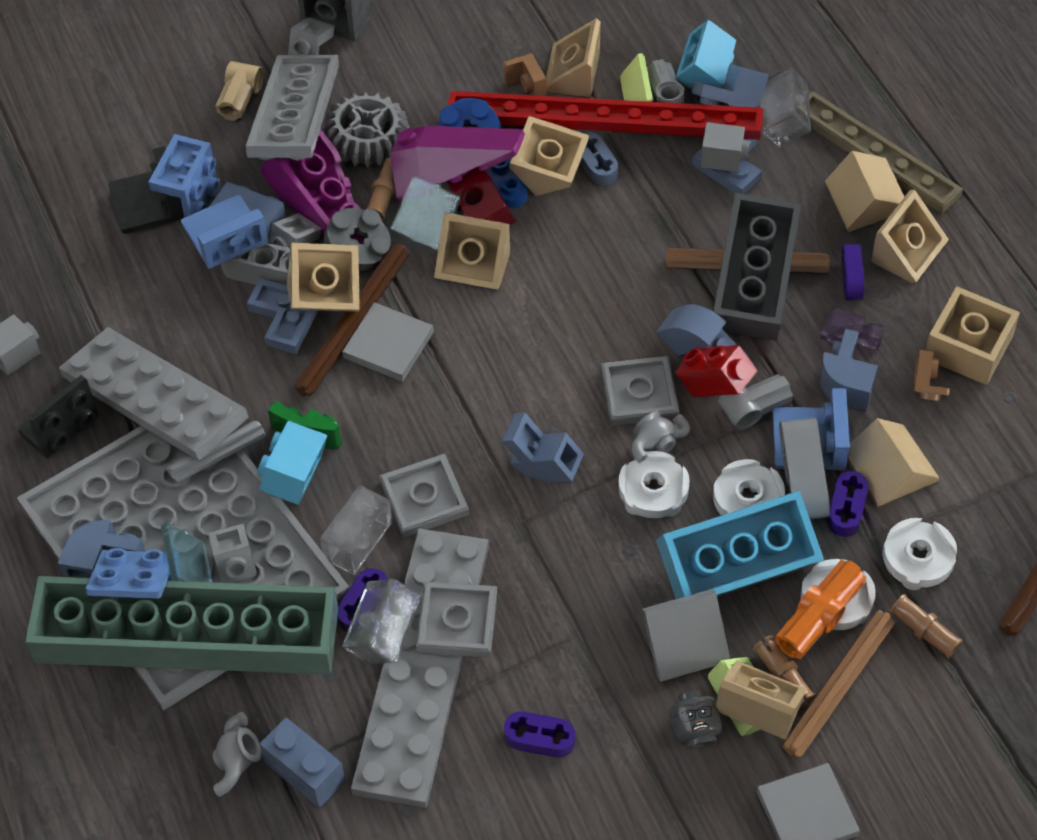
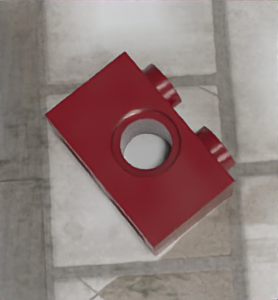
[447,167,516,226]

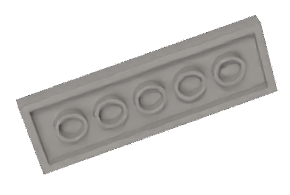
[246,55,339,160]
[59,327,249,461]

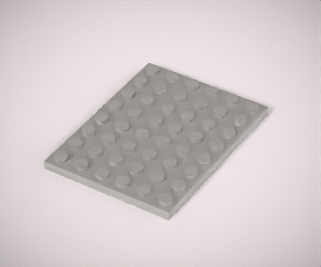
[17,426,350,711]

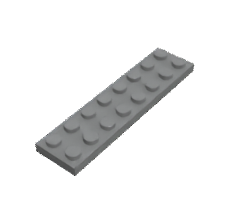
[351,528,489,808]

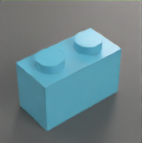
[676,19,736,90]
[257,421,327,505]

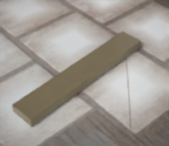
[791,91,963,214]

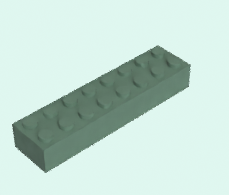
[25,576,338,675]

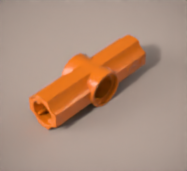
[775,560,867,660]

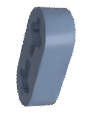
[579,132,618,186]

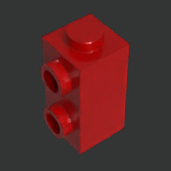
[675,345,758,397]

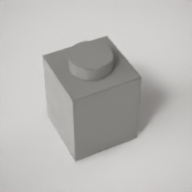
[701,122,750,172]
[0,314,40,376]

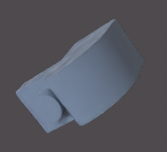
[691,64,769,108]
[656,304,737,356]
[820,329,878,412]
[502,413,584,483]
[58,520,145,578]

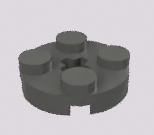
[324,208,390,271]

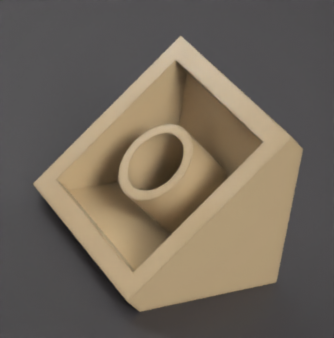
[546,18,601,97]
[509,116,590,196]
[825,151,904,233]
[871,189,949,283]
[434,213,510,290]
[287,243,360,312]
[847,418,939,507]
[716,660,807,740]

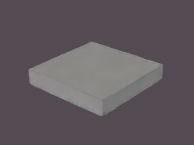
[342,302,434,382]
[601,356,679,426]
[379,453,470,538]
[416,581,498,658]
[642,589,730,682]
[757,763,860,840]

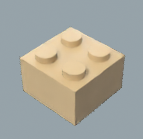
[926,286,1020,385]

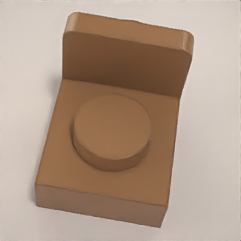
[503,53,547,96]
[912,349,950,401]

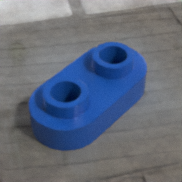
[486,158,527,208]

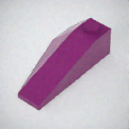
[390,126,525,203]
[260,129,363,244]

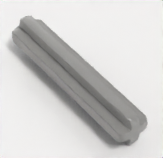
[167,421,265,483]

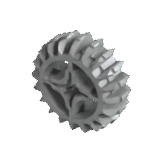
[324,91,409,169]

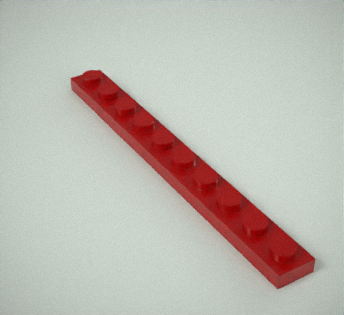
[447,91,764,140]

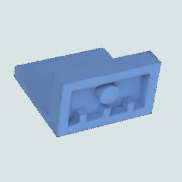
[148,134,220,217]
[181,195,269,269]
[773,388,850,470]
[86,548,177,599]

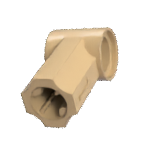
[215,61,263,121]

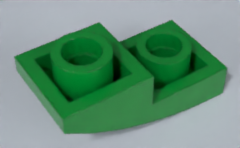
[268,400,342,449]

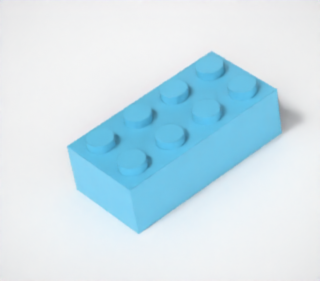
[656,491,824,599]

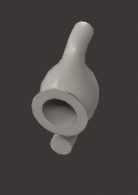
[632,411,691,463]
[213,712,262,797]

